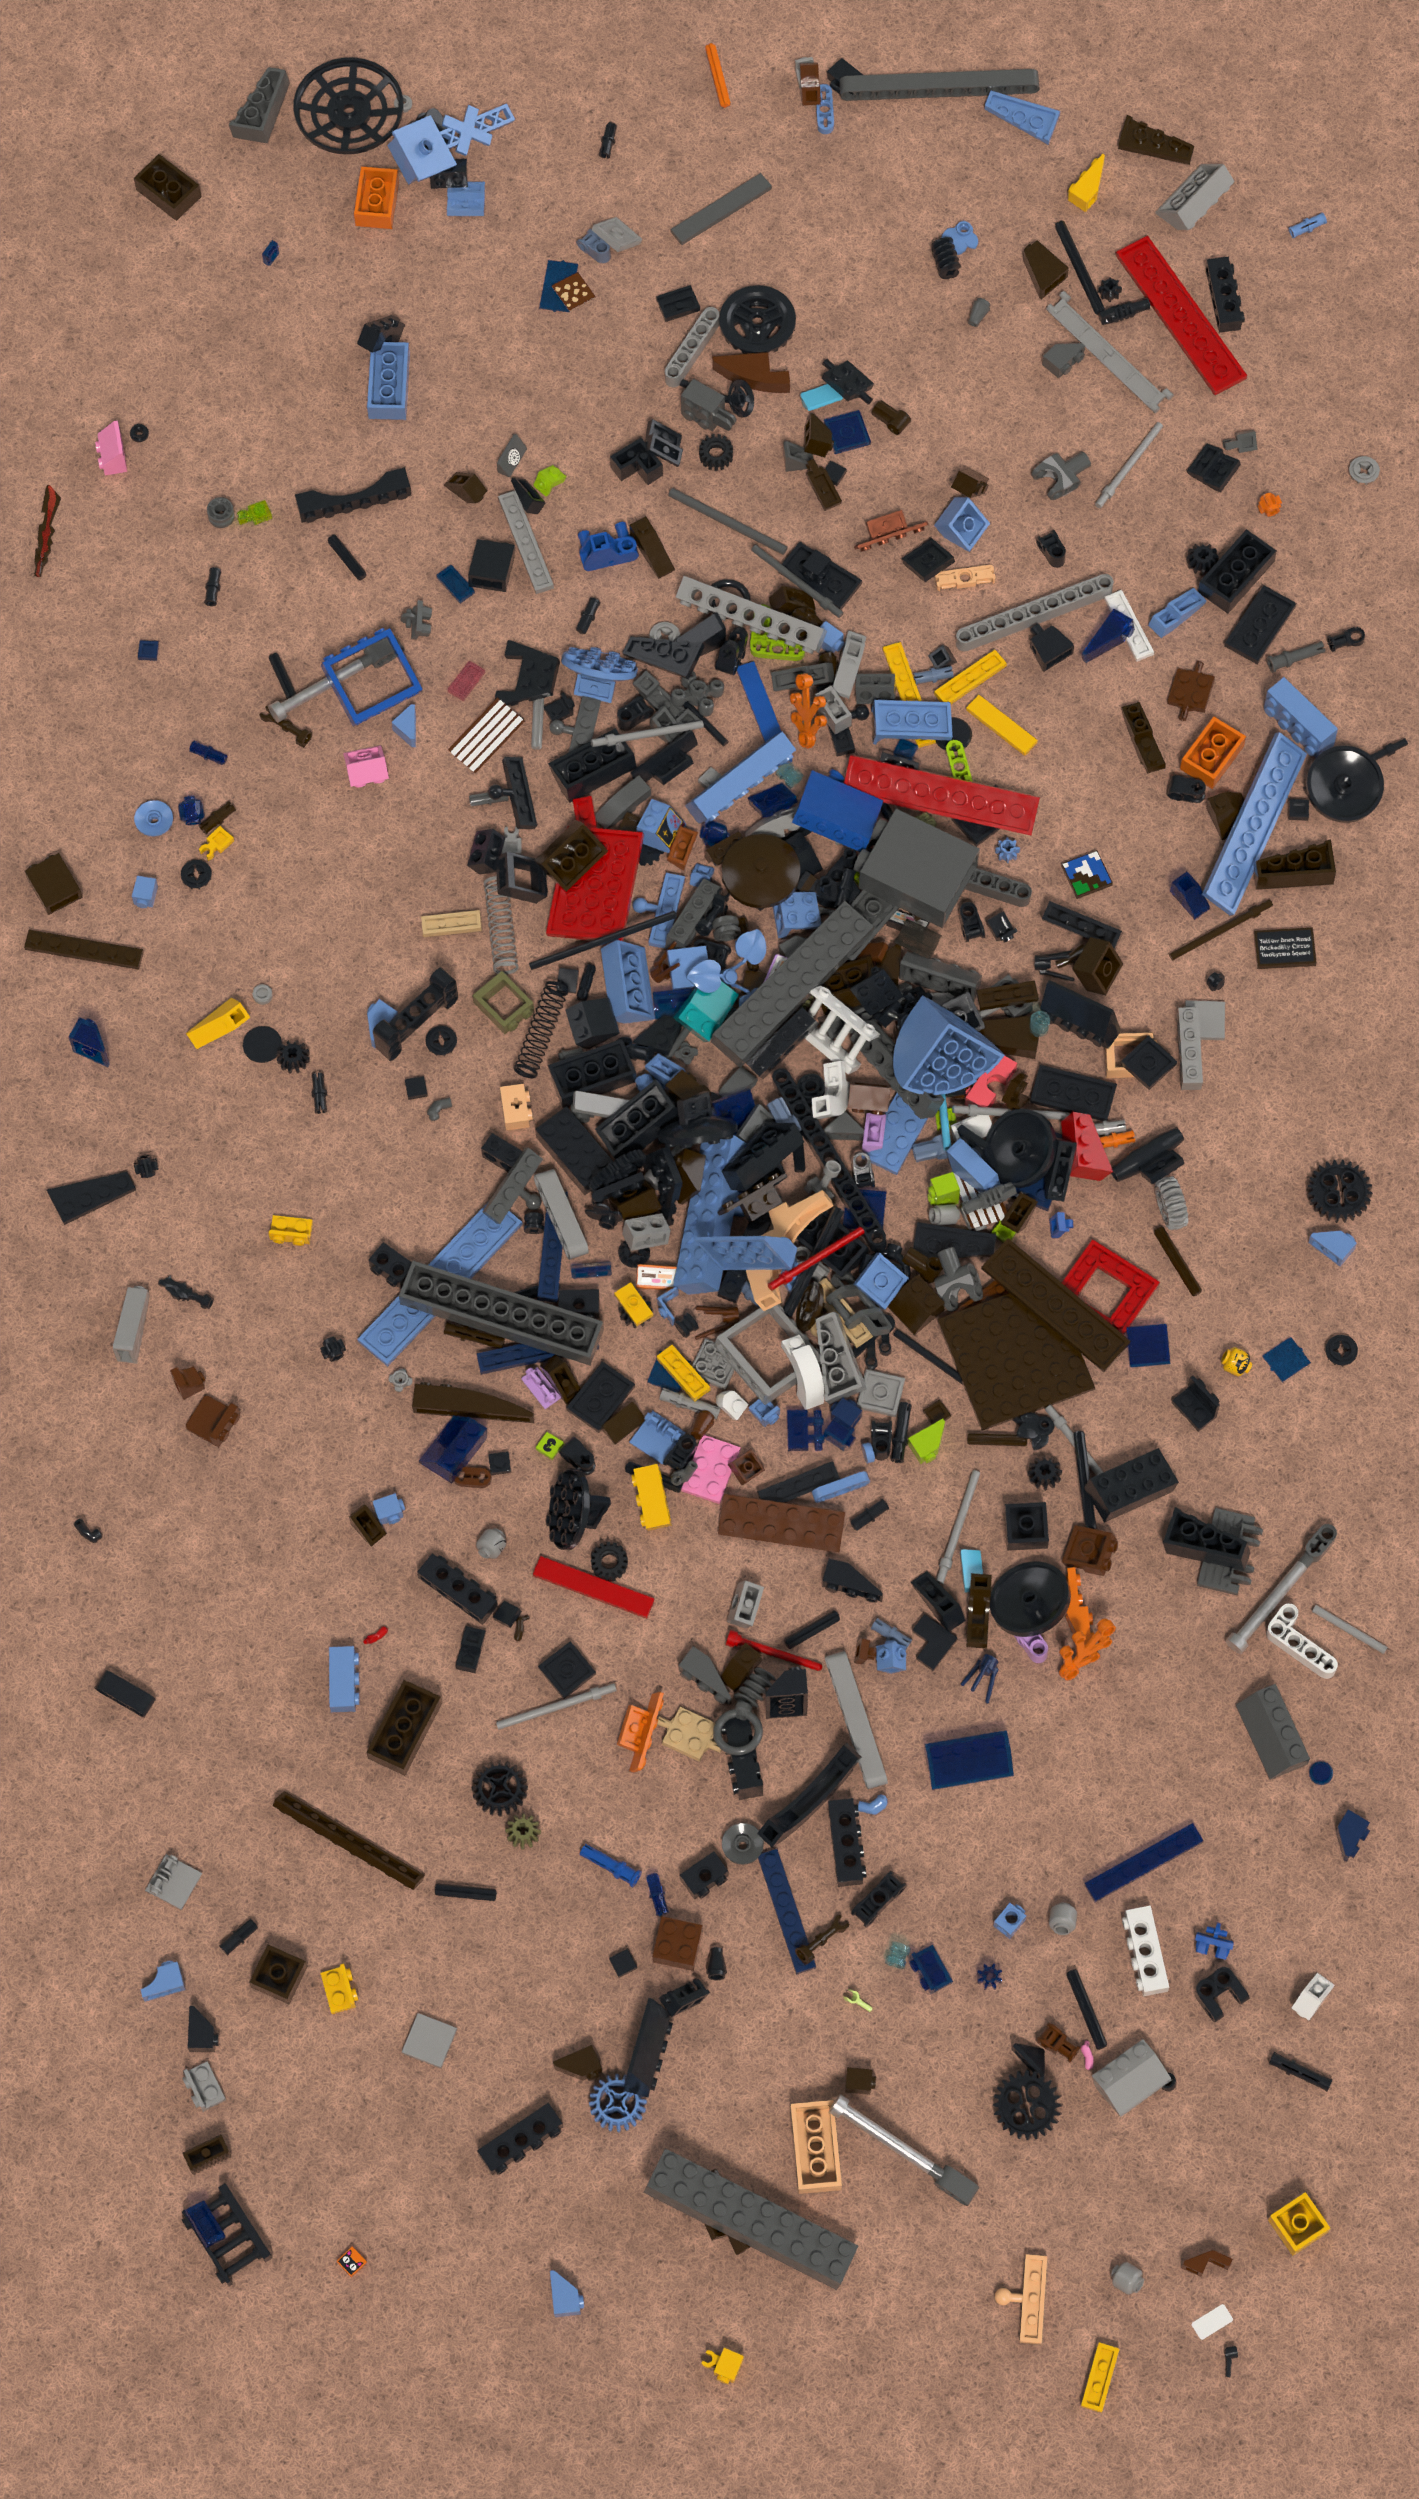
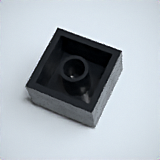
[1004,1502,1049,1551]

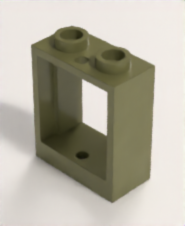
[472,971,534,1034]

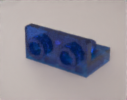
[909,1945,953,1995]

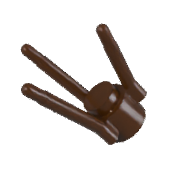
[650,941,680,983]
[695,1306,739,1340]

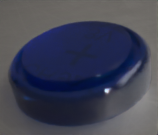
[1309,1761,1333,1785]

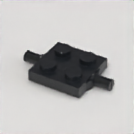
[822,359,874,405]

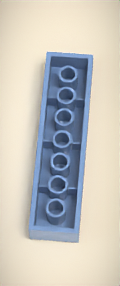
[673,1135,746,1295]

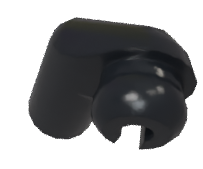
[74,1519,102,1543]

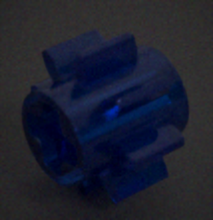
[977,1964,1002,1990]

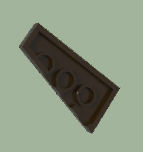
[1118,115,1194,165]

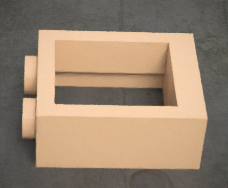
[1105,1033,1157,1078]

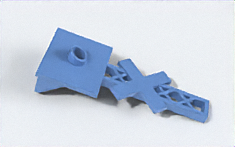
[387,104,515,185]

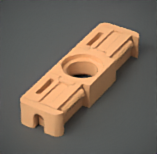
[935,565,995,591]

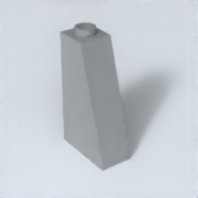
[113,1286,150,1364]

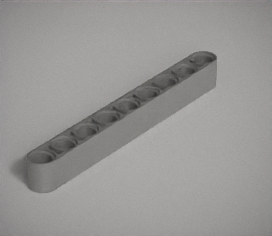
[956,574,1114,652]

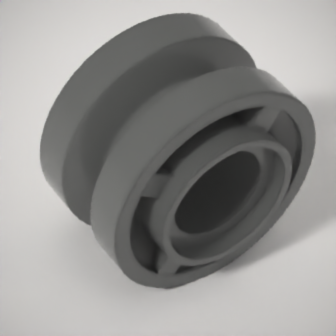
[207,497,235,528]
[712,916,741,942]

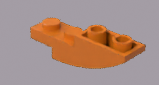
[1065,1567,1094,1645]

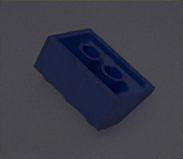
[419,1416,487,1484]

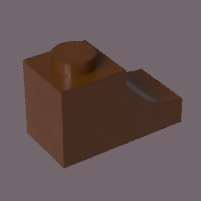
[170,1366,206,1400]

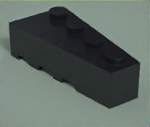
[722,1122,804,1191]
[1163,1507,1250,1571]
[721,1717,763,1800]

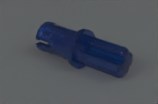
[189,740,228,765]
[646,1873,669,1916]

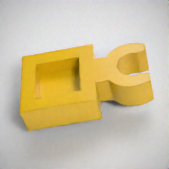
[199,826,234,861]

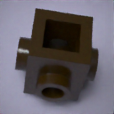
[791,607,823,638]

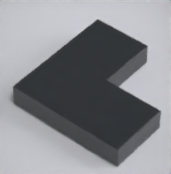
[912,1614,958,1671]

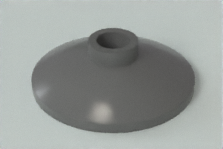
[722,1823,764,1865]

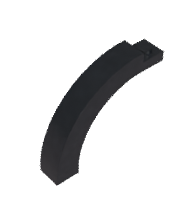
[757,1743,862,1848]

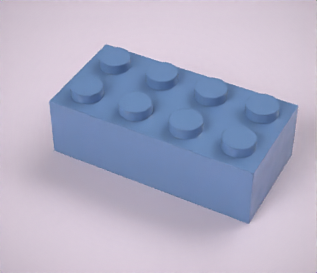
[367,342,410,420]
[1264,677,1338,758]

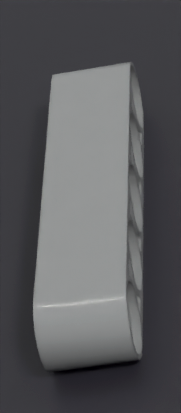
[665,307,719,388]
[534,1169,589,1260]

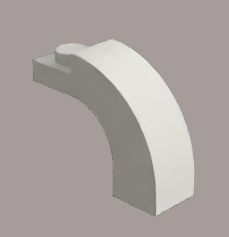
[812,1061,850,1119]
[781,1335,824,1410]

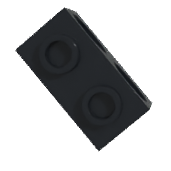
[467,829,506,875]
[481,1133,523,1173]
[368,1242,412,1289]

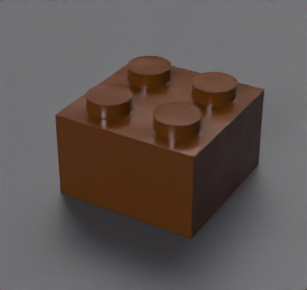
[652,1916,703,1971]

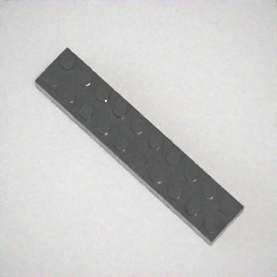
[711,901,874,1068]
[399,1261,604,1366]
[643,2148,858,2290]

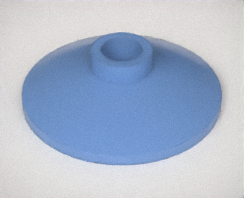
[134,800,173,836]

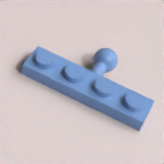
[632,873,685,949]

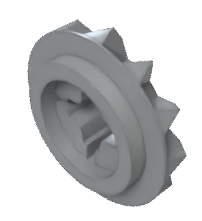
[1349,456,1380,485]
[650,622,680,642]

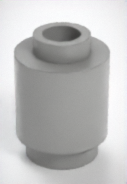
[929,1204,960,1225]

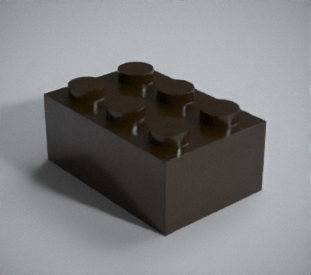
[134,154,202,221]

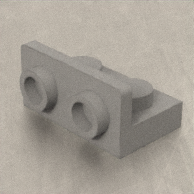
[182,2061,226,2112]

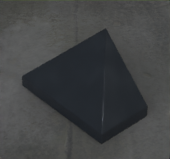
[1012,2043,1045,2078]

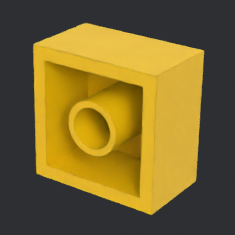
[1268,2192,1330,2256]

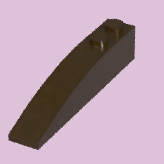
[412,1382,535,1423]

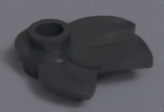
[585,1203,623,1230]
[1016,1412,1054,1450]

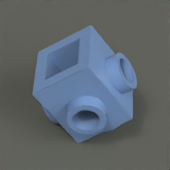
[876,1640,906,1674]

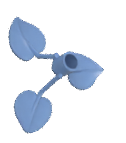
[686,929,766,1006]

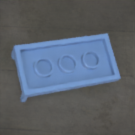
[871,700,953,745]

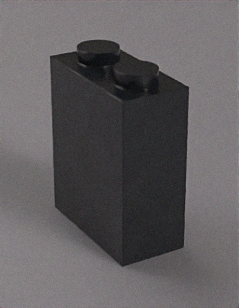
[468,539,515,592]

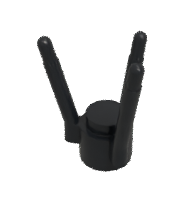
[1035,951,1075,981]

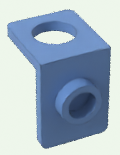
[657,1287,679,1326]

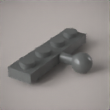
[549,696,601,752]
[483,1147,543,1224]

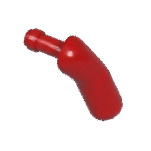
[363,1626,388,1644]

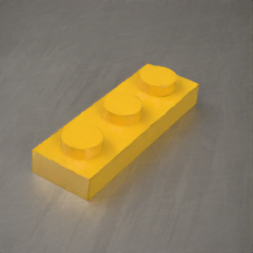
[656,1345,710,1402]
[1081,2342,1119,2413]

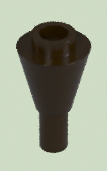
[1055,944,1084,969]

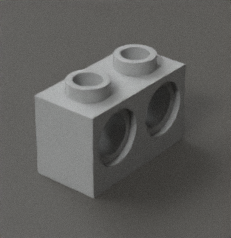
[622,1213,671,1251]

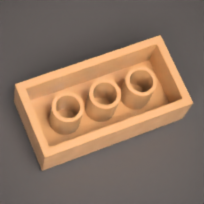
[791,2100,842,2194]

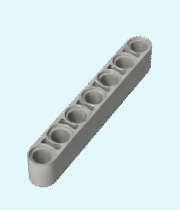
[825,1651,888,1790]

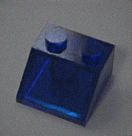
[68,1017,110,1067]

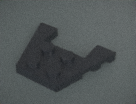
[494,640,560,706]
[643,1147,682,1226]

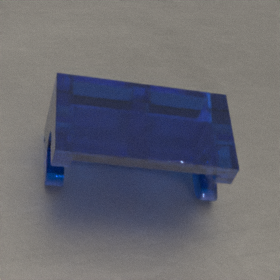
[652,988,692,1019]

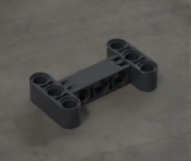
[373,967,458,1061]

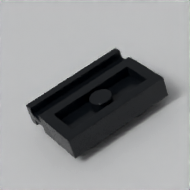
[656,285,700,322]

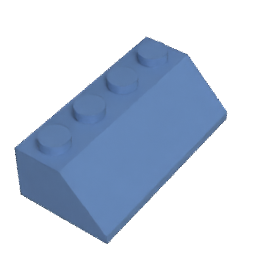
[601,940,655,1024]

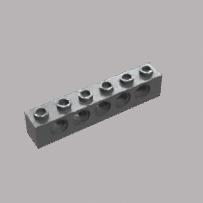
[850,1020,945,1119]

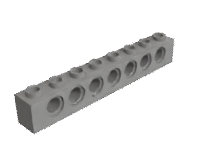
[676,576,827,654]

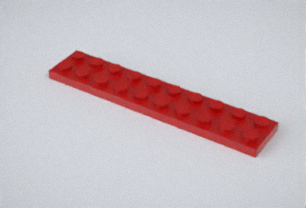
[1116,235,1247,395]
[844,755,1040,836]

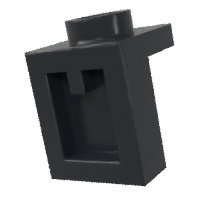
[544,692,575,722]

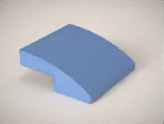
[447,182,485,216]

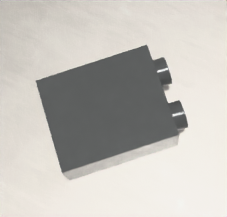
[853,809,980,928]

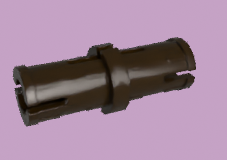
[198,801,236,835]

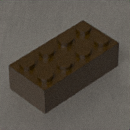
[366,1680,442,1776]

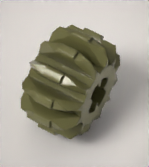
[505,1813,541,1850]

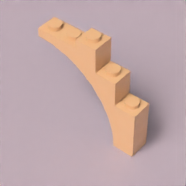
[746,1190,833,1311]

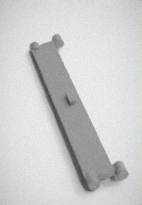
[1046,291,1174,413]

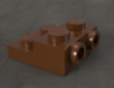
[1062,1525,1118,1576]

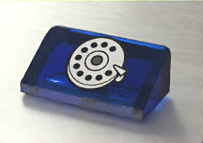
[571,1261,612,1279]

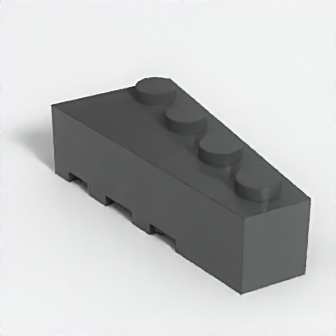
[229,67,290,144]

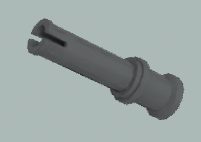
[1266,641,1325,673]

